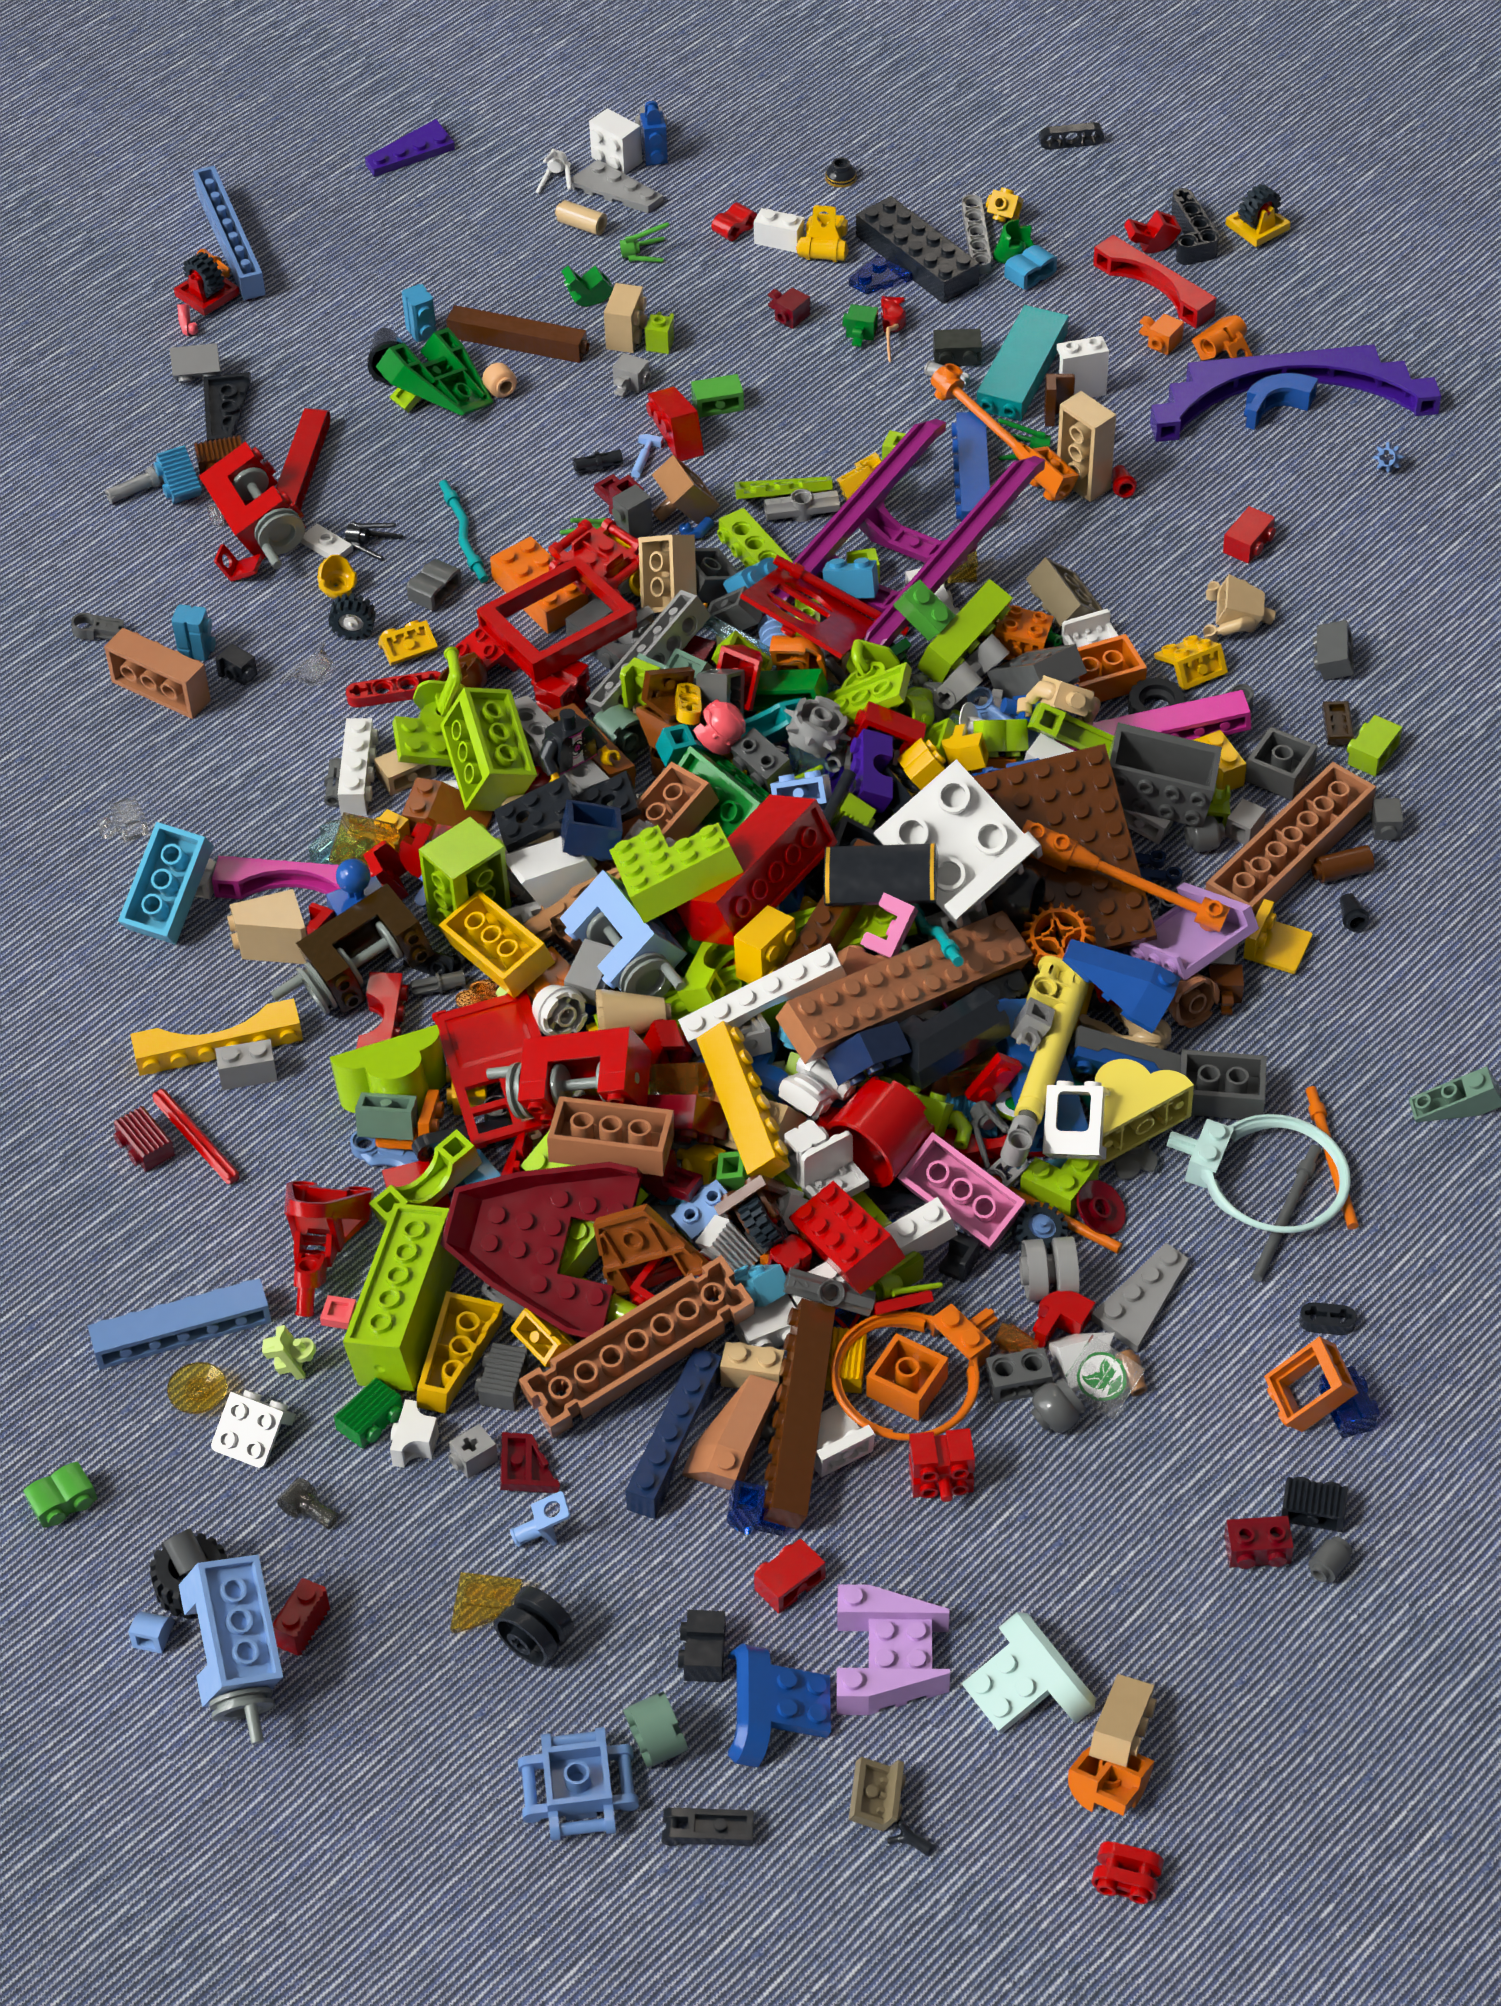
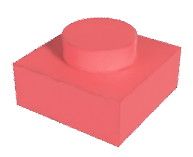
[320,1295,357,1329]

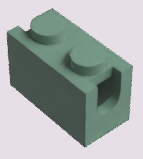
[355,1092,419,1140]

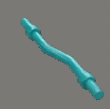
[439,479,489,583]
[911,904,964,967]

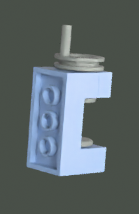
[560,870,687,997]
[179,1555,283,1745]

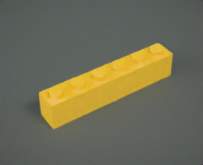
[696,1021,790,1178]

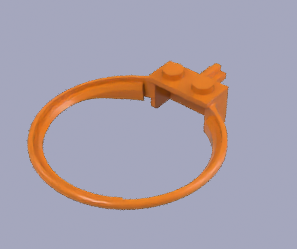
[830,1303,998,1441]

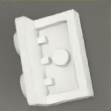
[1061,609,1118,648]

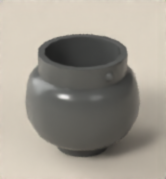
[1031,1378,1086,1433]

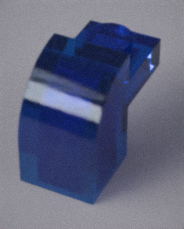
[727,1480,786,1536]

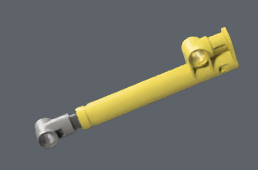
[1000,955,1090,1167]

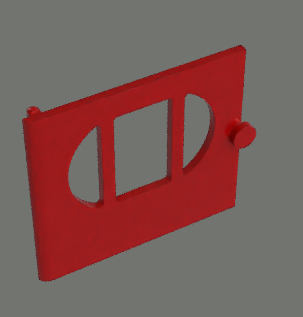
[739,567,877,659]

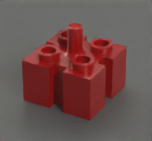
[531,660,591,715]
[909,1428,975,1502]

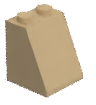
[227,889,307,964]

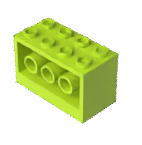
[440,687,537,811]
[419,817,512,936]

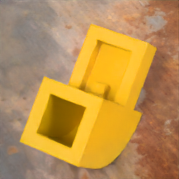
[941,724,989,771]

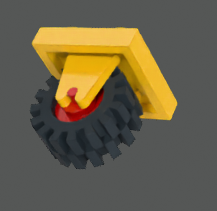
[1225,184,1291,247]

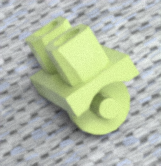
[262,1325,316,1380]

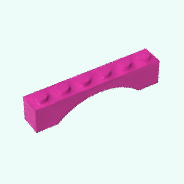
[212,856,370,899]

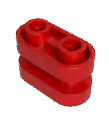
[1091,1841,1164,1904]

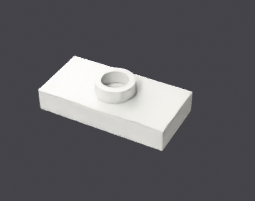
[301,524,353,558]

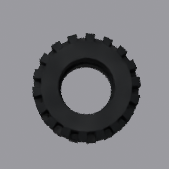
[150,1533,228,1619]

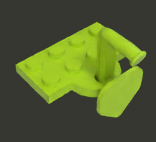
[825,639,912,725]
[392,646,465,767]

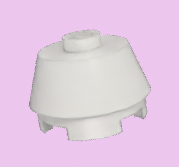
[532,985,588,1036]

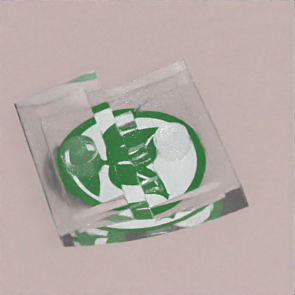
[1063,1335,1146,1420]

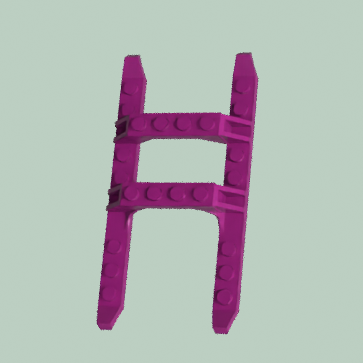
[762,419,1045,647]

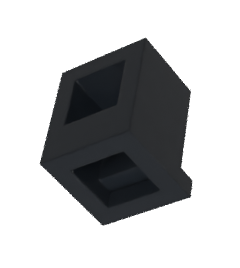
[215,644,258,686]

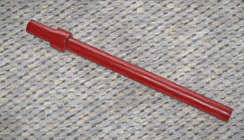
[773,555,909,636]

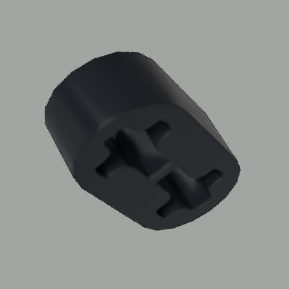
[1299,1302,1357,1335]

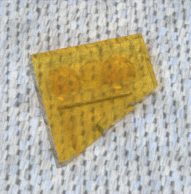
[450,1572,523,1633]

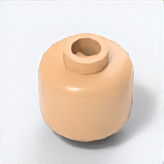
[482,363,517,398]

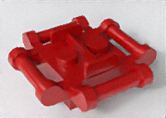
[548,518,640,596]

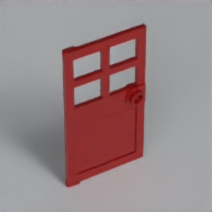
[432,989,550,1150]

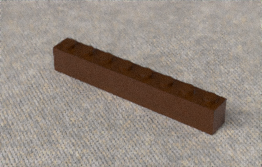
[761,1298,836,1530]

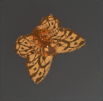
[455,979,498,1007]

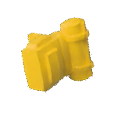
[796,205,849,262]

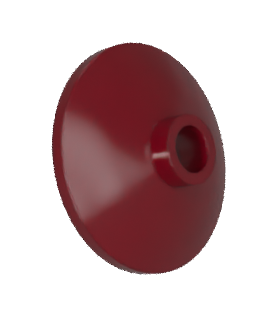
[1077,1180,1126,1235]

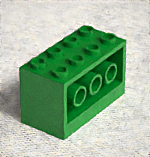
[678,746,770,838]

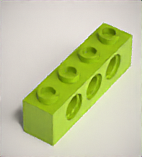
[717,508,793,568]

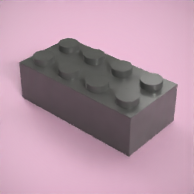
[987,644,1087,699]

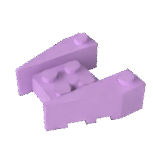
[837,1584,950,1715]

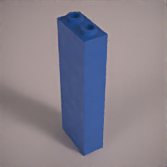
[996,998,1089,1152]

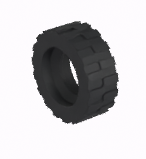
[1128,677,1185,715]

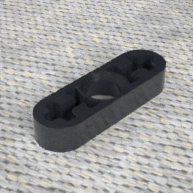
[1039,122,1104,150]

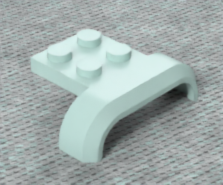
[961,1612,1096,1734]

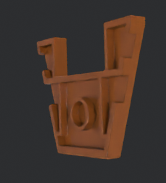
[593,1204,709,1296]

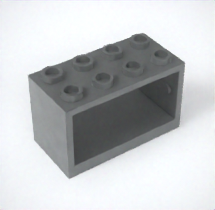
[1108,722,1222,828]

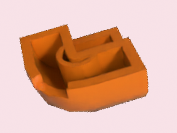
[769,635,828,680]
[1068,1746,1154,1816]

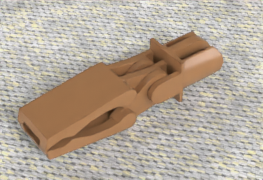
[522,867,623,942]

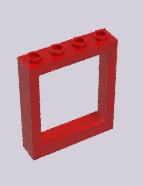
[476,556,638,683]

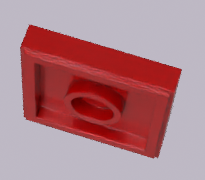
[870,1290,934,1315]

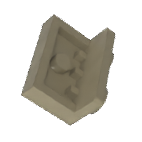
[849,1757,906,1832]

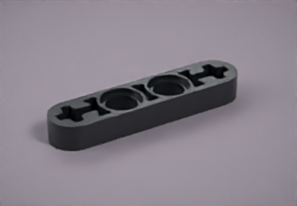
[412,1118,517,1162]

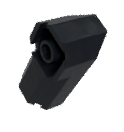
[894,986,1012,1089]

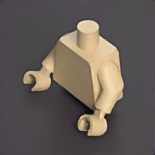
[1203,574,1276,642]
[1016,675,1101,726]

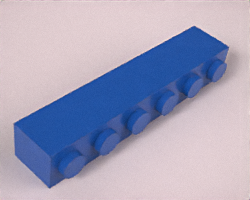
[951,412,991,529]

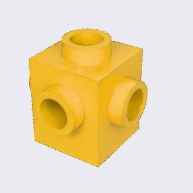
[986,188,1024,223]

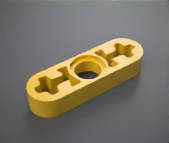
[675,683,702,725]

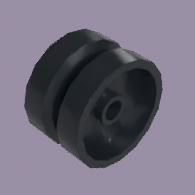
[493,1586,575,1666]

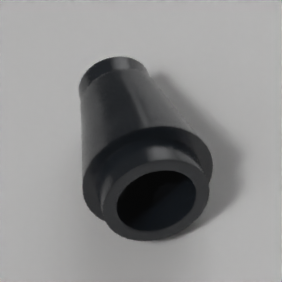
[1340,893,1369,932]

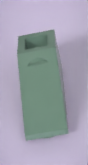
[1408,1066,1501,1122]

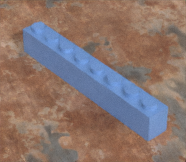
[193,166,266,300]

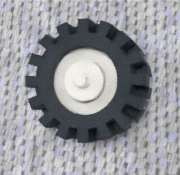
[328,593,376,641]

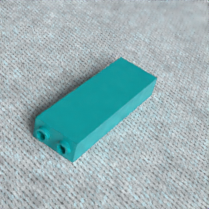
[976,305,1069,421]

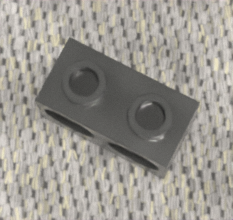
[985,1347,1053,1404]

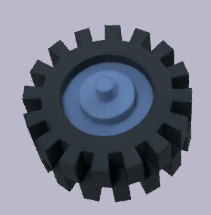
[1012,1202,1068,1254]

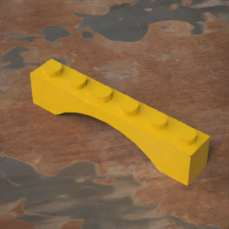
[130,998,303,1076]

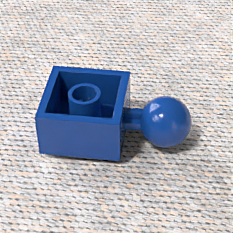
[326,858,382,917]

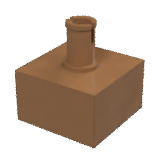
[652,455,720,524]

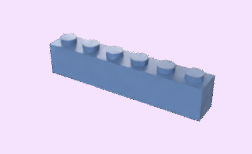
[87,1278,272,1370]

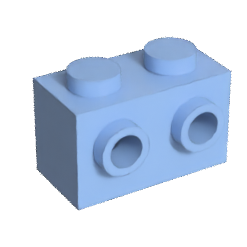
[770,770,832,804]
[671,1180,734,1250]

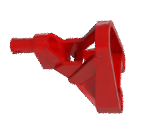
[284,1181,374,1317]

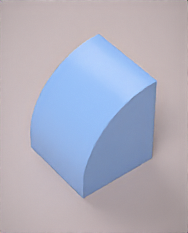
[128,1611,175,1654]

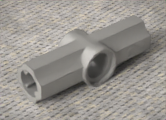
[764,489,840,522]

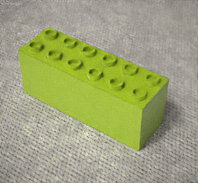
[343,1203,460,1391]

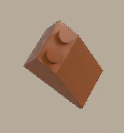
[401,777,494,841]

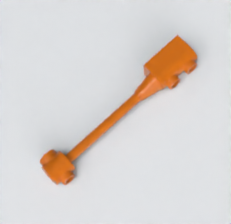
[931,363,1079,501]
[1022,820,1230,932]

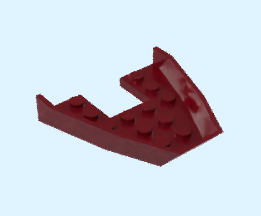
[440,1162,643,1339]

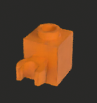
[1139,314,1184,355]

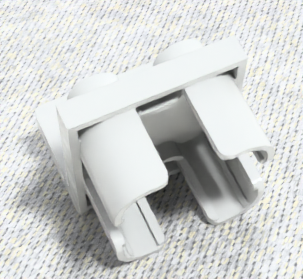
[873,759,1043,928]

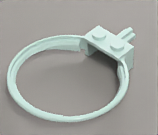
[1166,1114,1351,1233]

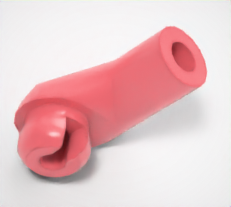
[177,304,198,336]

